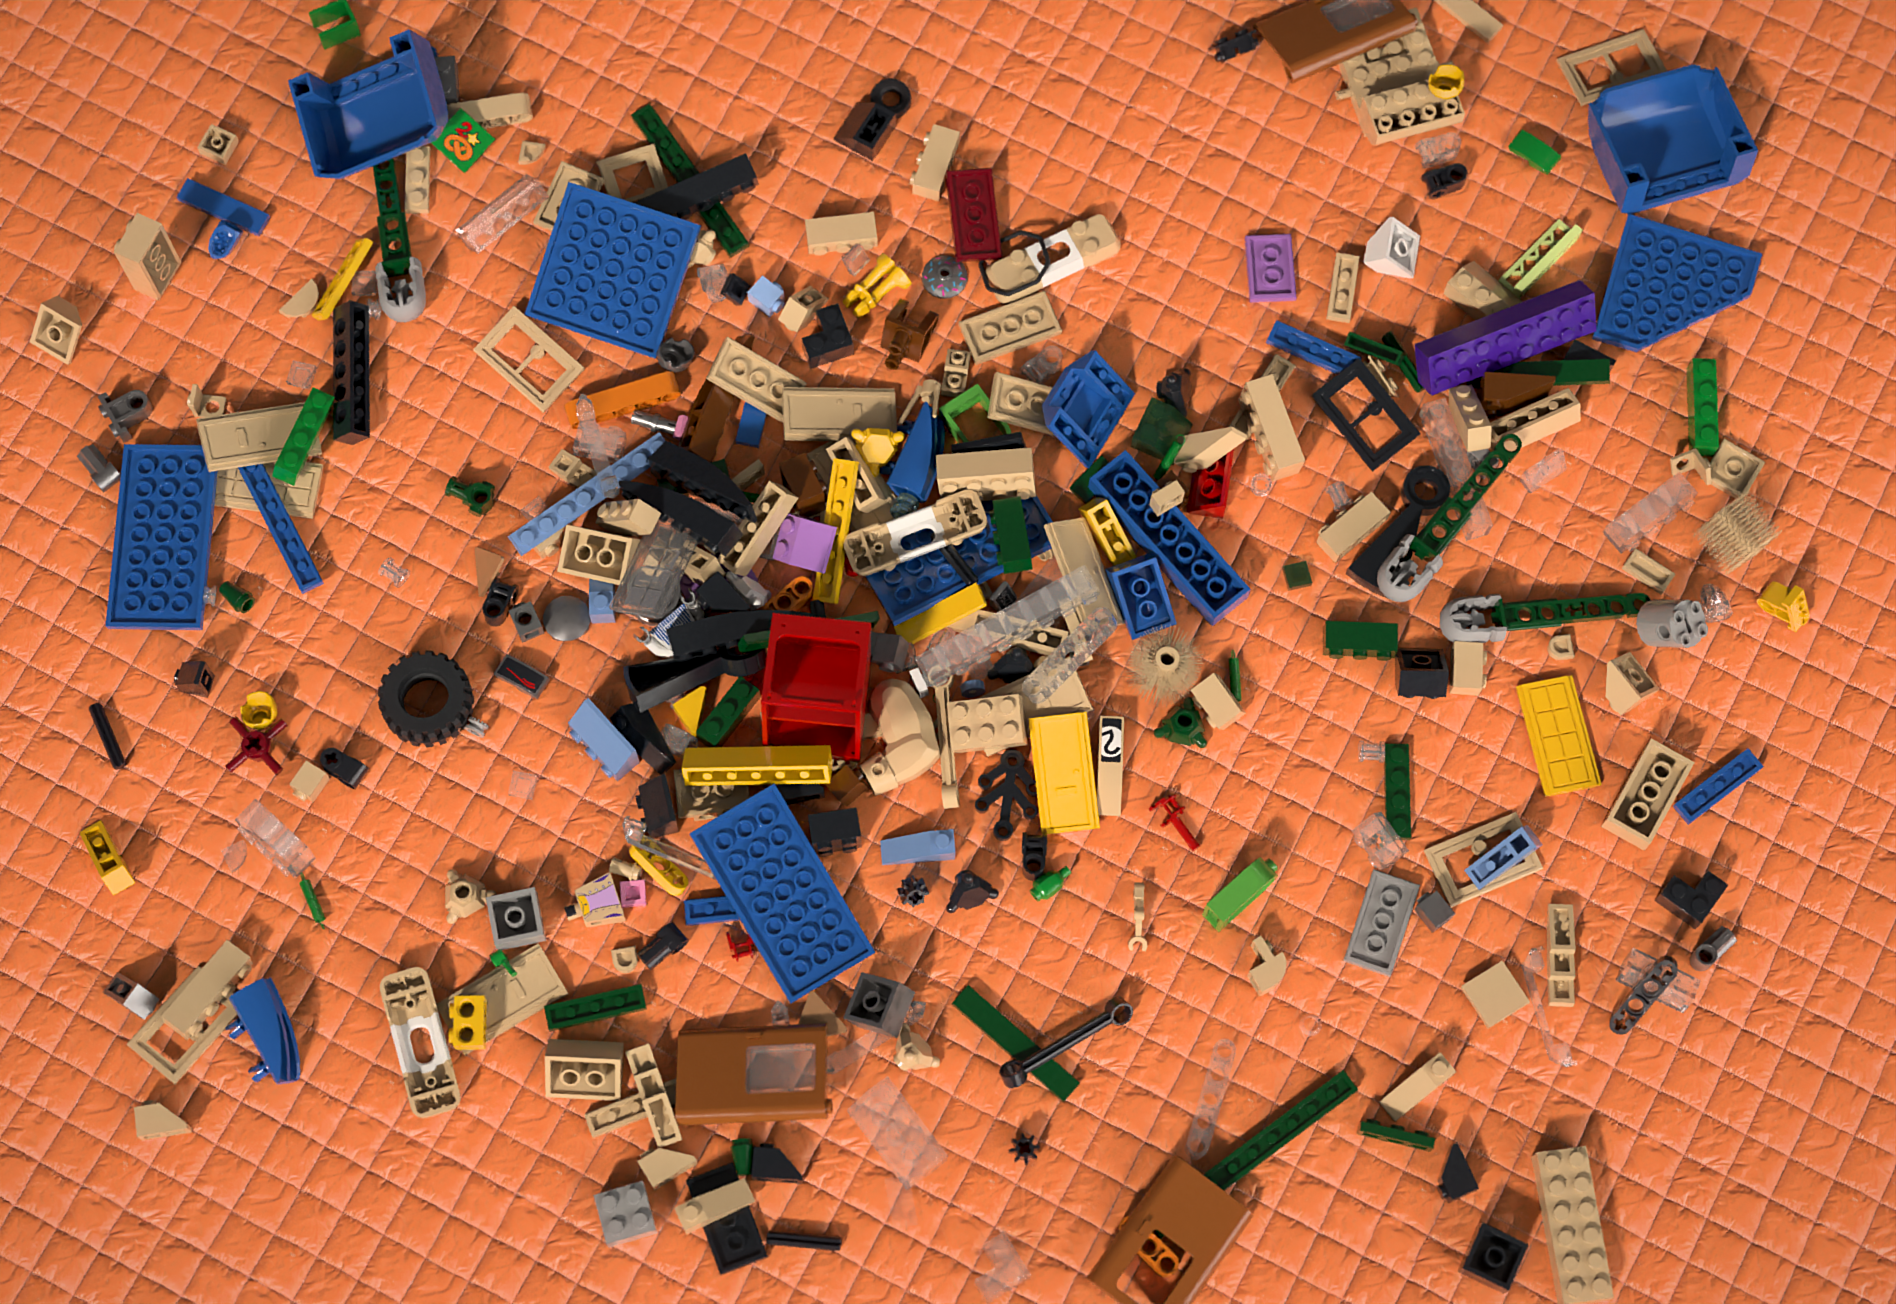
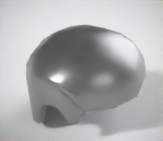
[656,338,695,372]

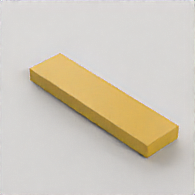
[312,238,373,321]
[893,583,987,646]

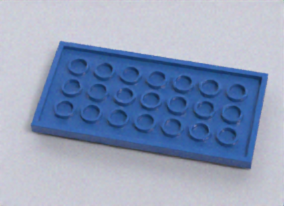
[105,444,218,630]
[865,496,1053,626]
[689,784,875,1004]

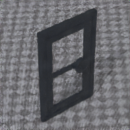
[1311,358,1421,472]

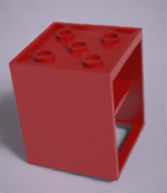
[761,613,871,762]

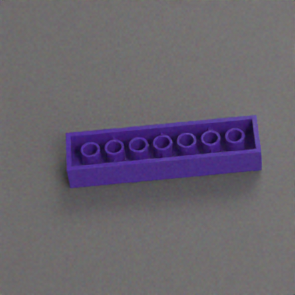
[1414,280,1596,396]

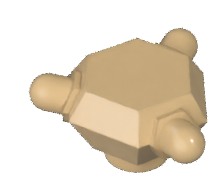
[687,230,716,269]
[445,869,496,924]
[893,1023,940,1071]

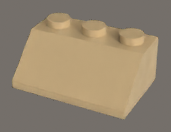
[1443,261,1523,320]
[557,525,643,586]
[545,1039,624,1101]

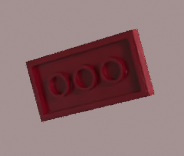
[945,168,1002,262]

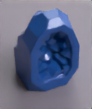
[208,220,244,259]

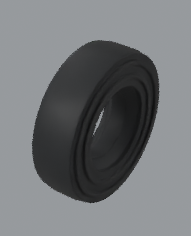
[870,78,911,119]

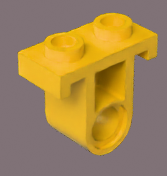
[1757,581,1810,632]

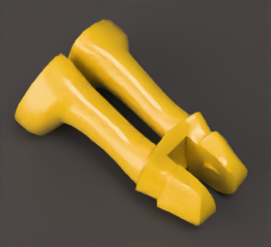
[842,253,912,318]

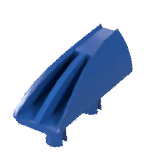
[880,401,945,503]
[225,978,300,1085]

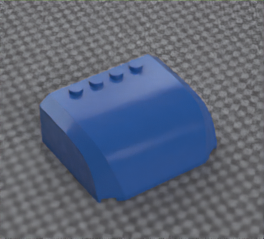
[288,29,448,179]
[1588,65,1758,214]

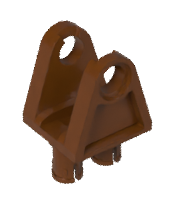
[880,298,939,370]

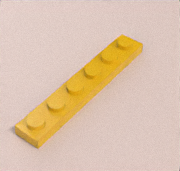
[813,458,859,604]

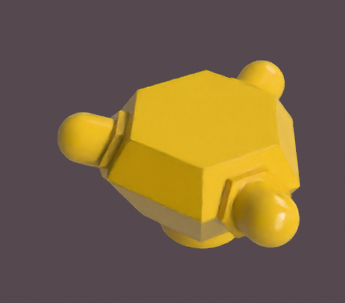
[851,428,905,477]

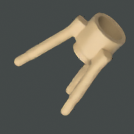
[898,379,941,425]

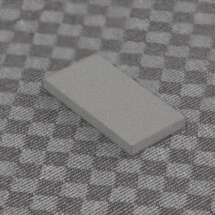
[1343,869,1420,977]

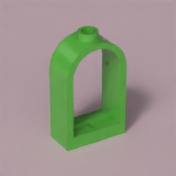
[939,384,1011,443]
[1202,857,1278,932]

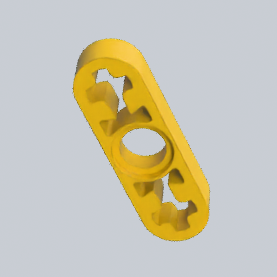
[629,837,689,896]

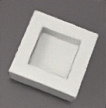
[909,668,931,698]

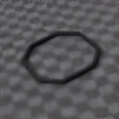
[978,230,1051,296]

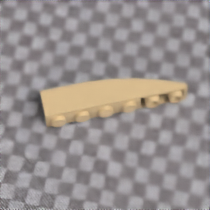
[944,610,1069,660]

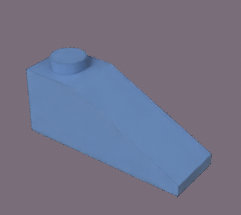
[589,579,616,623]
[1464,825,1543,890]
[880,829,955,865]

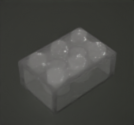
[234,798,316,879]

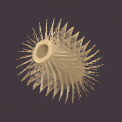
[1693,491,1781,575]
[1125,624,1203,708]

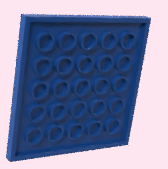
[525,182,701,359]

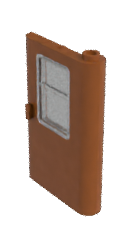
[1253,0,1418,84]
[675,1023,833,1126]

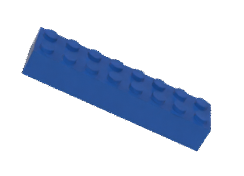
[1088,450,1251,626]

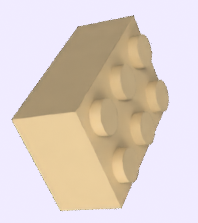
[947,694,1028,753]

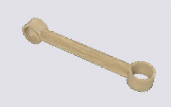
[928,665,959,809]

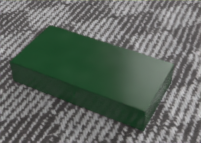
[1069,456,1110,504]

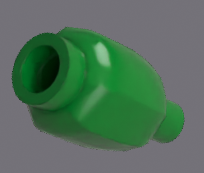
[1029,866,1071,902]

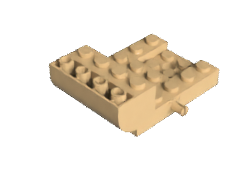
[1335,8,1465,146]

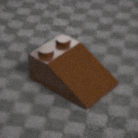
[1477,372,1555,419]

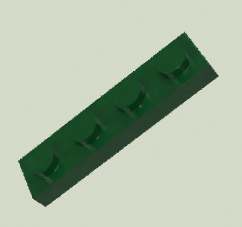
[1383,743,1411,840]
[544,984,647,1032]

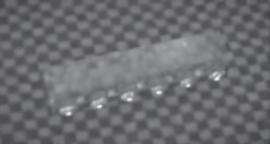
[1419,398,1493,541]

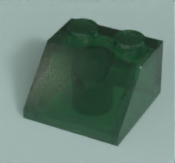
[1131,397,1193,466]

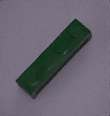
[1344,331,1405,366]

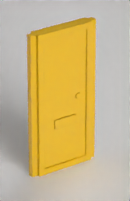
[1516,675,1602,797]
[1029,712,1100,835]

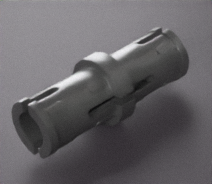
[631,409,677,435]

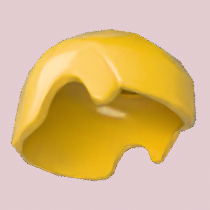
[1428,64,1464,100]
[240,691,277,730]

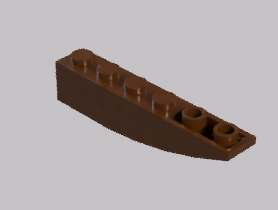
[678,334,755,463]

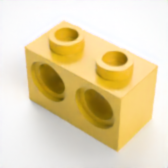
[449,995,487,1050]

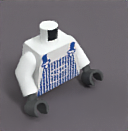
[633,588,706,659]

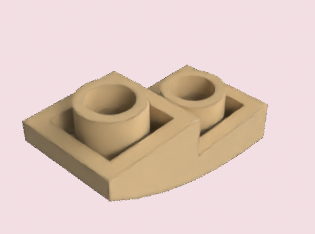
[941,349,971,398]

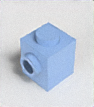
[748,276,785,317]

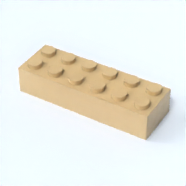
[1531,1146,1614,1304]

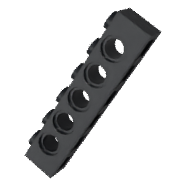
[333,300,370,445]

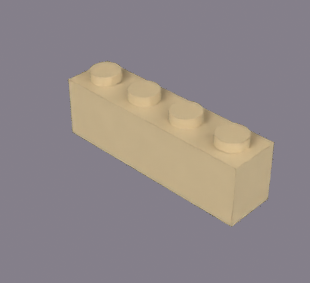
[1490,388,1581,451]
[717,481,798,576]
[161,940,253,1040]

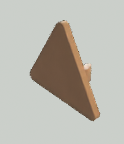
[475,547,504,597]
[798,991,847,1036]

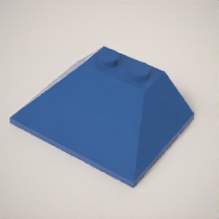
[1042,350,1135,468]

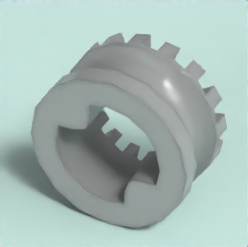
[464,717,489,738]

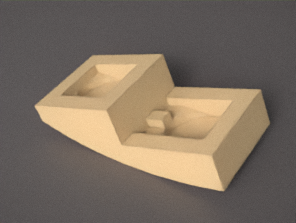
[548,449,599,488]

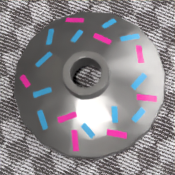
[922,256,968,299]

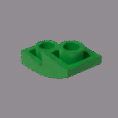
[1508,130,1561,175]

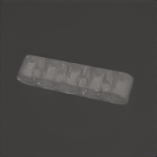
[1022,607,1117,704]
[1185,1039,1236,1160]

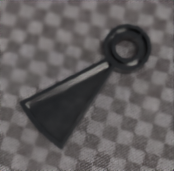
[1346,465,1450,599]
[623,646,767,713]

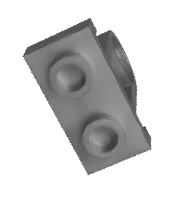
[98,390,153,443]

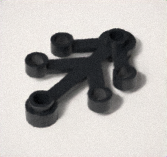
[975,749,1038,841]

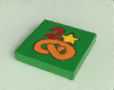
[431,108,495,173]

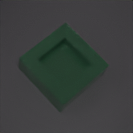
[1282,561,1312,591]

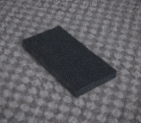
[686,1162,768,1276]

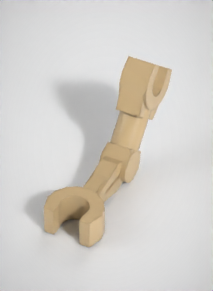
[1128,882,1147,951]

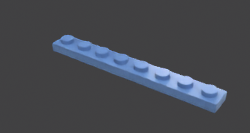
[507,432,665,556]

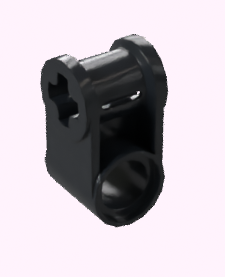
[1421,163,1468,199]
[482,577,519,627]
[320,748,369,790]
[1022,832,1047,881]

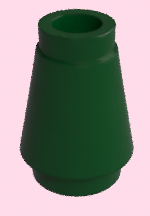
[219,581,255,613]
[730,1138,755,1176]

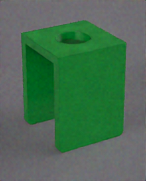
[309,0,361,50]

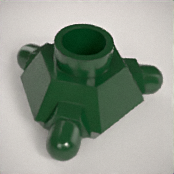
[1154,697,1207,748]

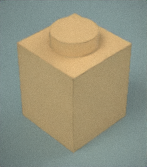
[289,761,330,803]

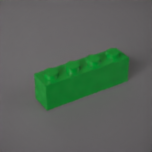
[1686,358,1719,457]
[272,387,335,486]

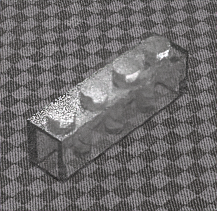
[455,174,549,254]
[1603,472,1698,554]

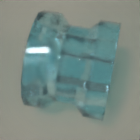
[890,493,919,519]

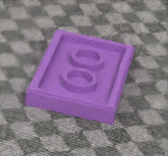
[1244,234,1296,303]

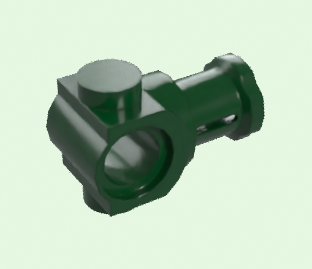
[445,476,495,517]

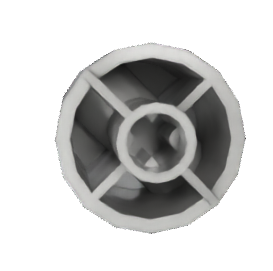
[1636,599,1708,648]

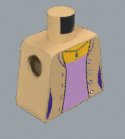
[564,873,626,927]

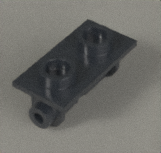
[1209,28,1259,63]

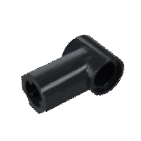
[637,922,689,970]

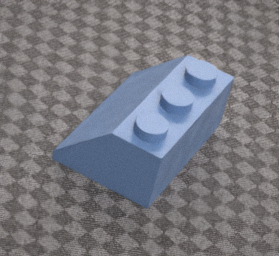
[568,698,639,782]

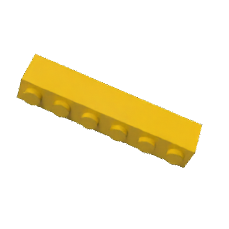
[682,745,833,786]

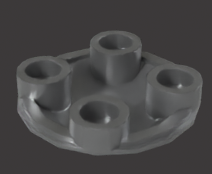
[543,596,591,641]

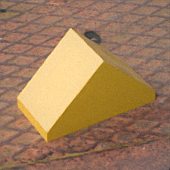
[673,686,707,739]

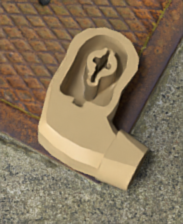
[859,678,940,796]

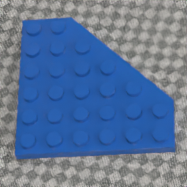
[1592,214,1762,352]

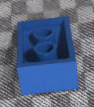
[1105,553,1177,640]

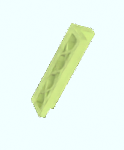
[1498,219,1583,299]

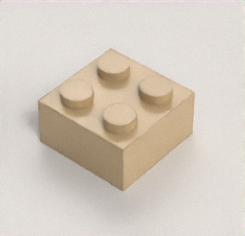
[197,124,239,165]
[1149,480,1185,517]

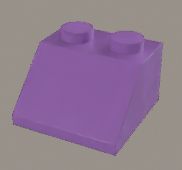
[772,513,837,573]

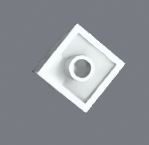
[1364,217,1420,278]

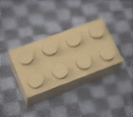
[114,213,181,301]
[1238,374,1305,482]
[936,448,1036,501]
[1601,738,1695,850]

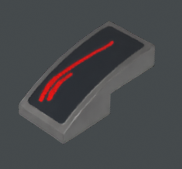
[494,654,550,699]

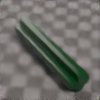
[1382,331,1425,393]

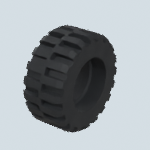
[378,650,474,747]

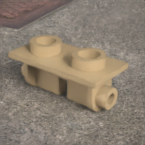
[1363,355,1399,398]

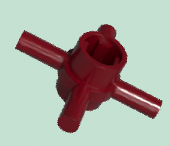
[225,716,288,775]

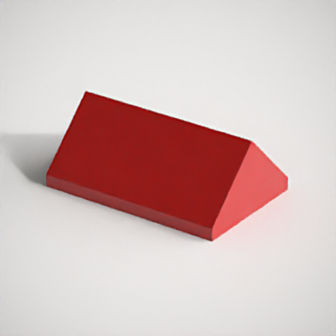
[1187,449,1234,519]

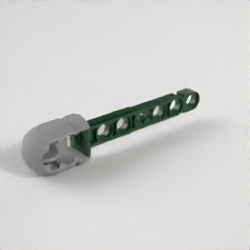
[373,159,426,322]
[1377,434,1522,602]
[1439,593,1651,643]

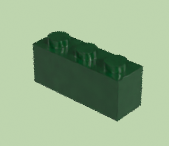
[989,496,1033,574]
[1323,621,1398,661]
[696,677,761,748]

